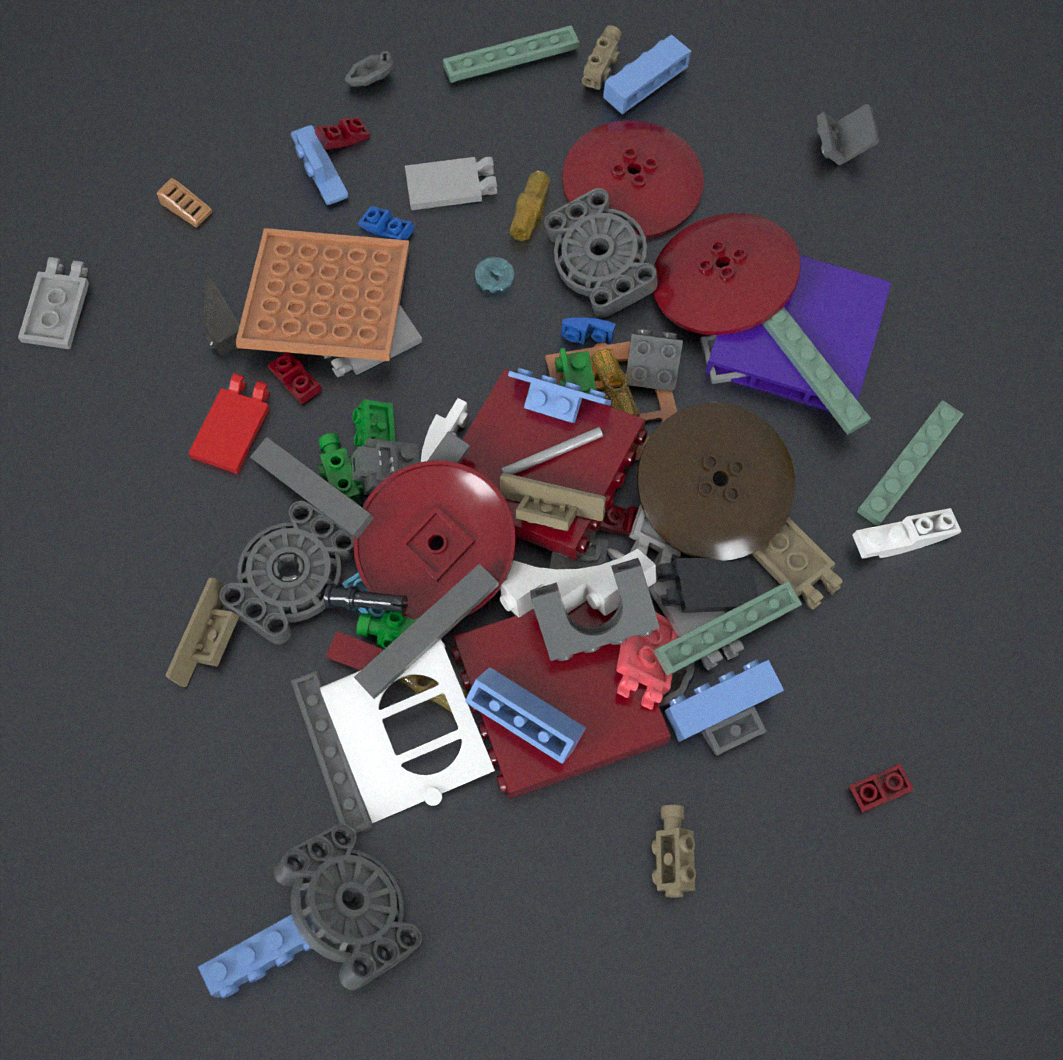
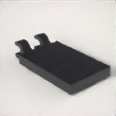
[656,557,758,613]

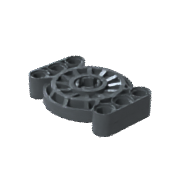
[544,188,658,318]
[220,501,355,645]
[274,823,422,990]

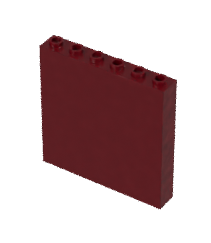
[460,368,648,561]
[451,601,671,799]

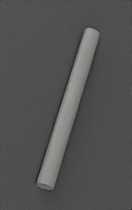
[501,427,603,475]

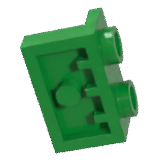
[555,348,597,394]
[352,399,396,447]

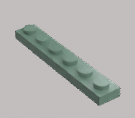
[443,25,579,83]
[762,307,871,435]
[857,400,964,526]
[653,581,802,676]

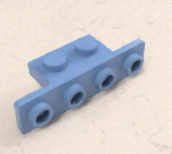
[291,125,348,205]
[508,368,612,423]

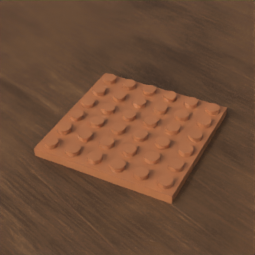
[236,228,410,361]

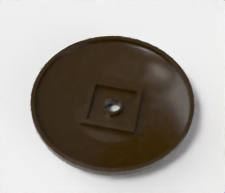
[637,402,795,561]

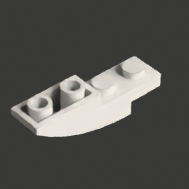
[421,398,469,462]
[852,508,961,559]

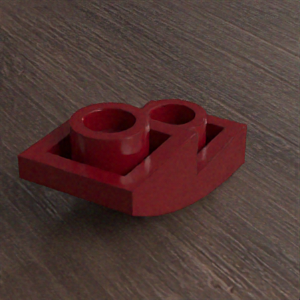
[315,117,370,149]
[268,352,322,405]
[598,504,639,537]
[326,632,383,671]
[849,763,914,813]

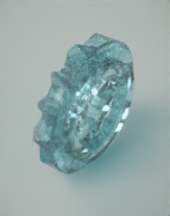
[475,257,514,293]

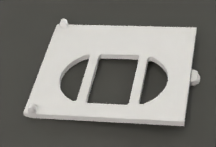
[320,639,495,823]

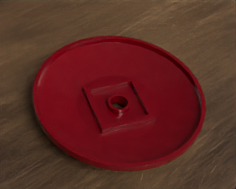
[562,120,704,239]
[653,213,801,335]
[353,460,516,619]

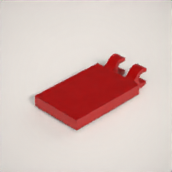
[188,373,270,474]

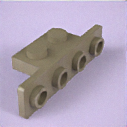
[500,473,606,531]
[166,577,239,687]

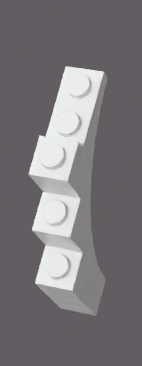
[500,549,656,618]

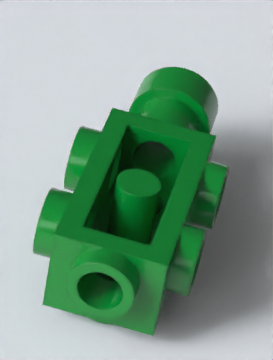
[317,433,364,504]
[356,611,420,649]

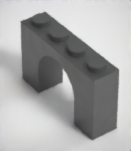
[530,558,660,661]

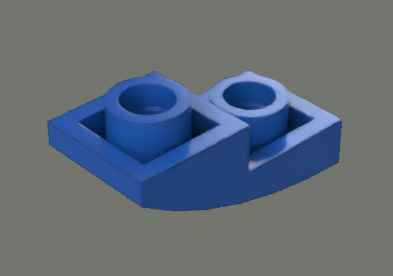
[358,206,415,240]
[561,317,616,344]

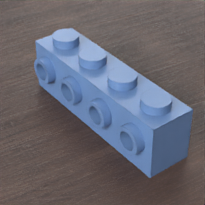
[604,34,691,114]
[664,659,784,742]
[465,667,586,764]
[198,914,312,999]

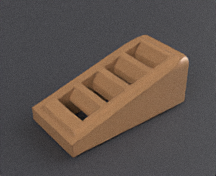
[157,178,212,228]

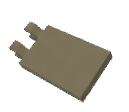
[751,517,843,610]

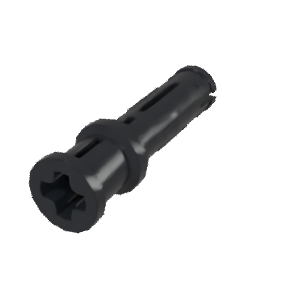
[324,584,408,613]

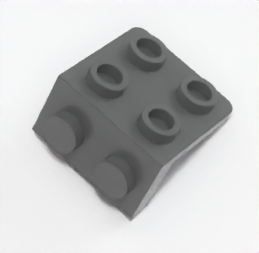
[816,104,879,165]
[625,328,683,391]

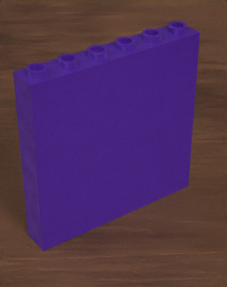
[705,255,892,411]

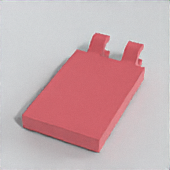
[616,612,678,710]

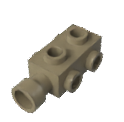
[582,26,622,90]
[652,805,696,898]

